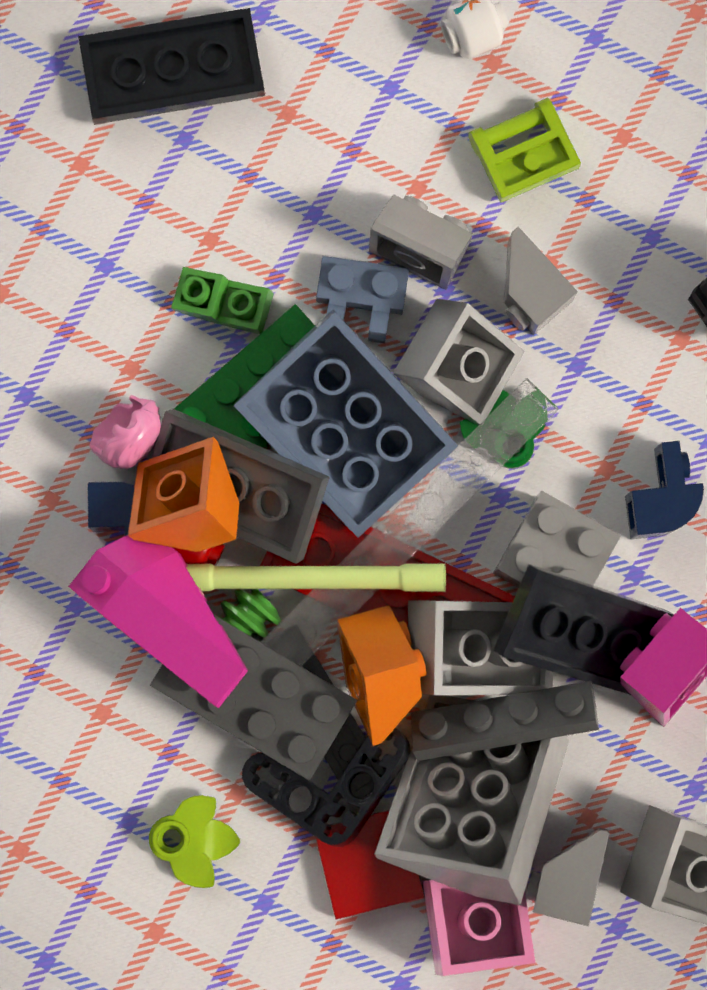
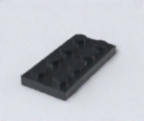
[78,8,265,125]
[493,564,674,695]

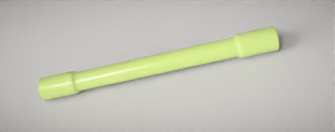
[186,564,446,591]

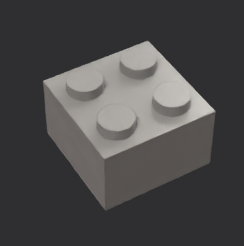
[493,491,621,588]

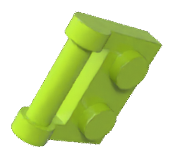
[468,98,581,203]

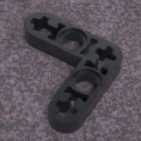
[242,728,410,847]

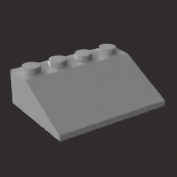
[375,695,569,905]

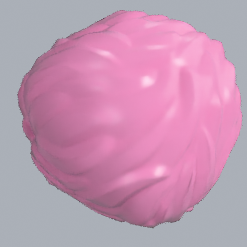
[90,395,161,469]

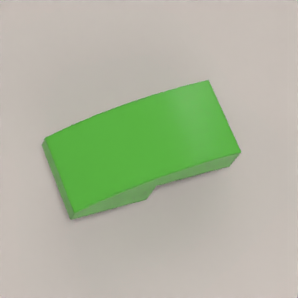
[171,267,274,334]

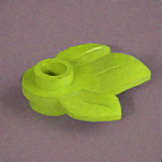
[149,795,240,888]

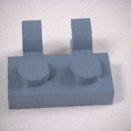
[316,256,409,344]

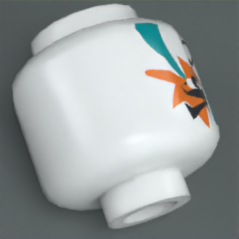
[441,0,508,59]

